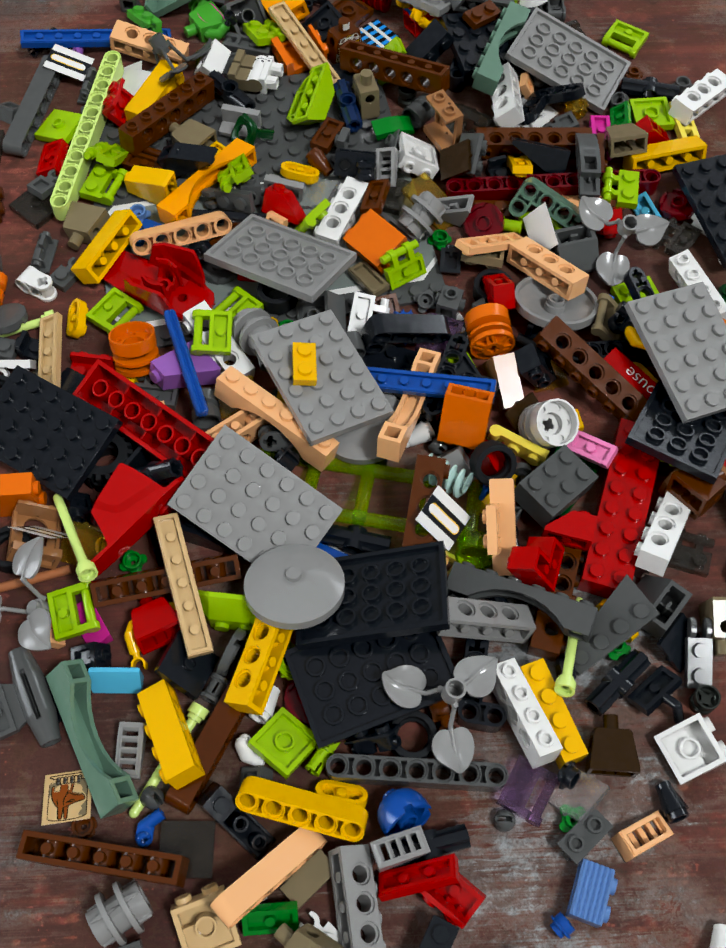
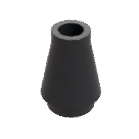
[655,781,689,824]

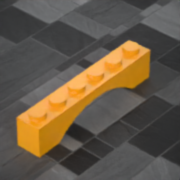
[156,138,257,224]

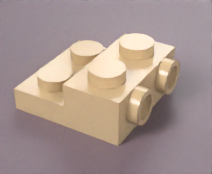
[170,882,242,948]

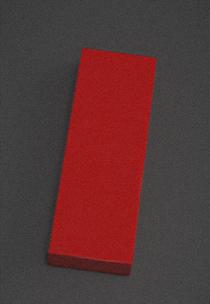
[378,853,460,902]

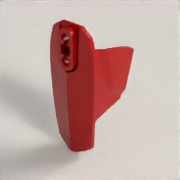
[102,242,215,322]
[90,463,185,582]

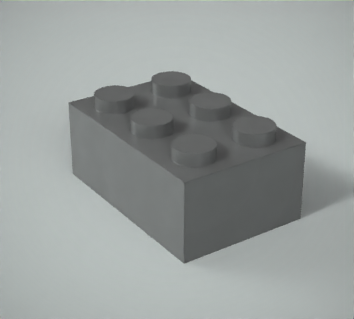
[514,445,599,528]

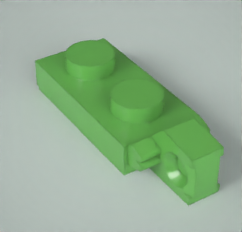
[126,5,163,33]

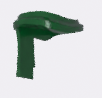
[231,113,274,145]

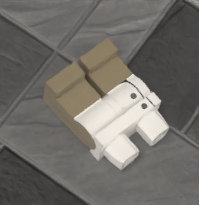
[227,49,284,94]

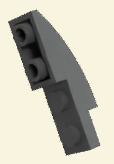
[575,133,601,199]

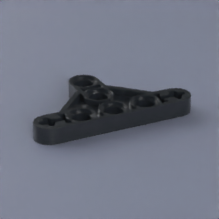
[422,334,499,422]

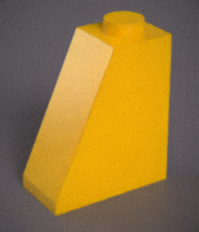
[124,165,178,205]

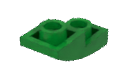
[371,116,415,141]

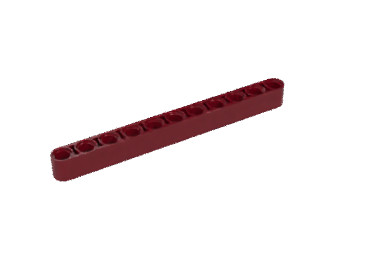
[445,169,661,203]

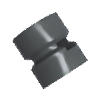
[402,93,435,130]
[189,388,222,430]

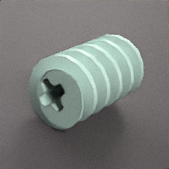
[423,453,474,498]

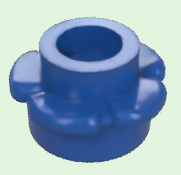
[550,911,575,939]

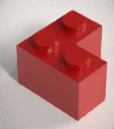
[507,537,565,592]

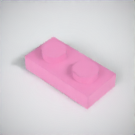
[567,430,619,469]

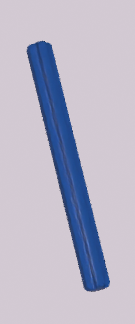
[164,309,209,417]

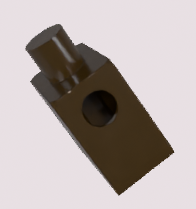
[585,714,641,778]

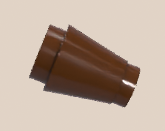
[305,147,334,178]

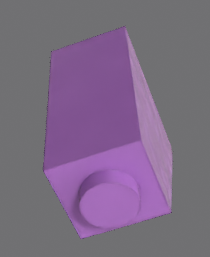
[149,340,221,390]

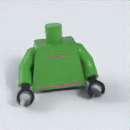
[183,0,237,43]

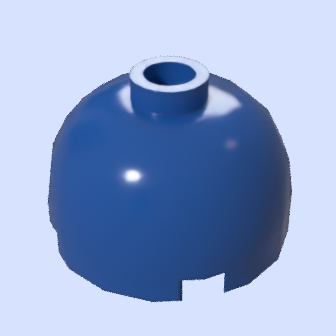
[377,788,431,840]

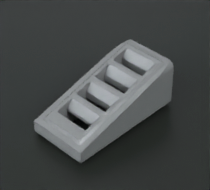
[376,147,399,188]
[115,721,147,780]
[370,825,431,873]

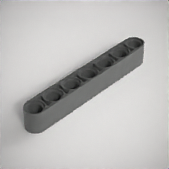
[2,55,64,157]
[326,753,509,792]

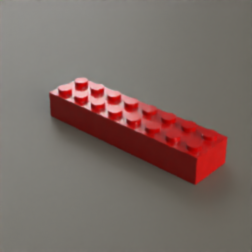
[73,359,214,477]
[576,418,660,599]

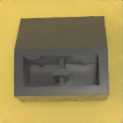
[457,133,488,178]
[550,224,599,273]
[636,574,693,640]

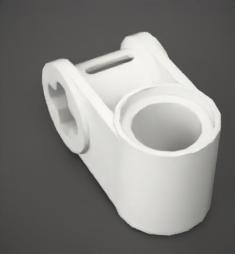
[15,266,58,302]

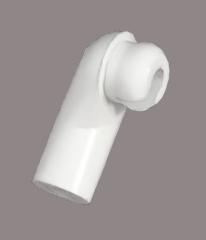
[235,733,265,766]

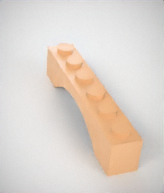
[376,348,441,463]
[214,366,340,472]

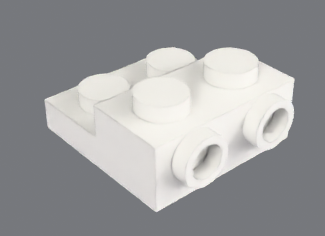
[398,132,439,181]
[654,712,726,785]

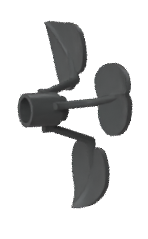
[147,32,212,82]

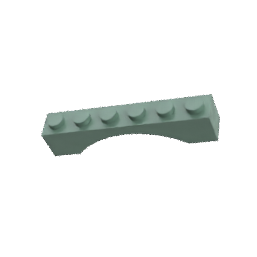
[471,1,531,96]
[46,659,139,819]

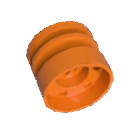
[464,303,515,359]
[108,321,160,378]

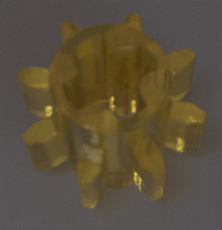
[564,98,589,120]

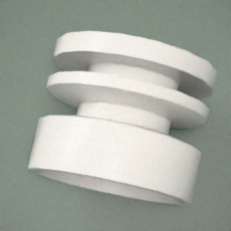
[518,398,579,449]

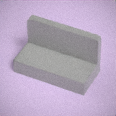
[219,103,262,139]
[264,174,307,203]

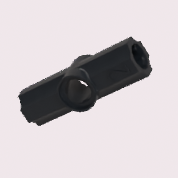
[209,70,256,109]
[620,77,680,102]
[136,457,183,485]
[320,524,392,555]
[584,649,651,716]
[388,824,471,869]

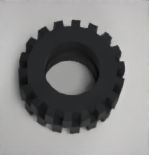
[85,431,134,492]

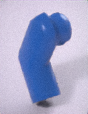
[135,808,166,848]

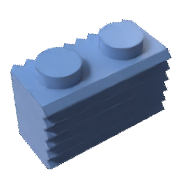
[565,858,618,928]

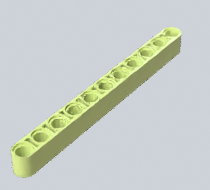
[50,50,124,221]

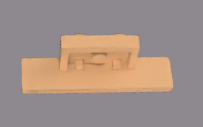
[482,478,517,576]

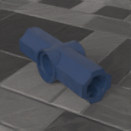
[333,79,363,133]

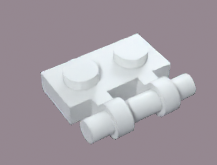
[347,291,390,337]

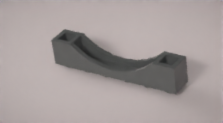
[447,561,598,643]

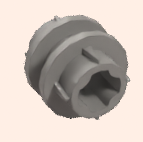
[398,190,447,240]
[232,307,278,356]
[85,880,154,948]

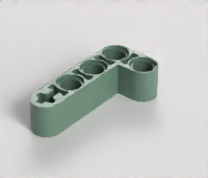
[509,177,581,228]

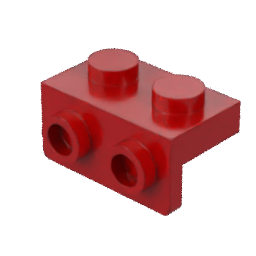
[102,78,134,127]
[420,873,486,929]

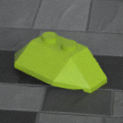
[286,62,335,125]
[198,590,256,634]

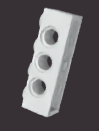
[490,62,525,127]
[668,69,726,126]
[313,176,369,247]
[669,249,726,320]
[182,300,255,379]
[634,491,691,577]
[492,658,563,769]

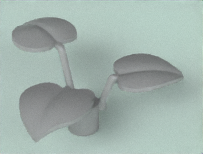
[579,196,670,287]
[0,537,52,651]
[381,655,498,774]

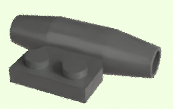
[0,646,62,748]

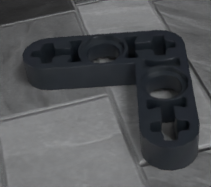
[520,83,586,125]
[608,267,654,334]

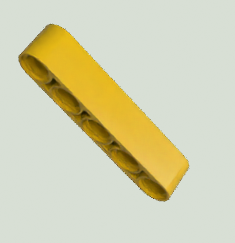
[235,776,368,842]

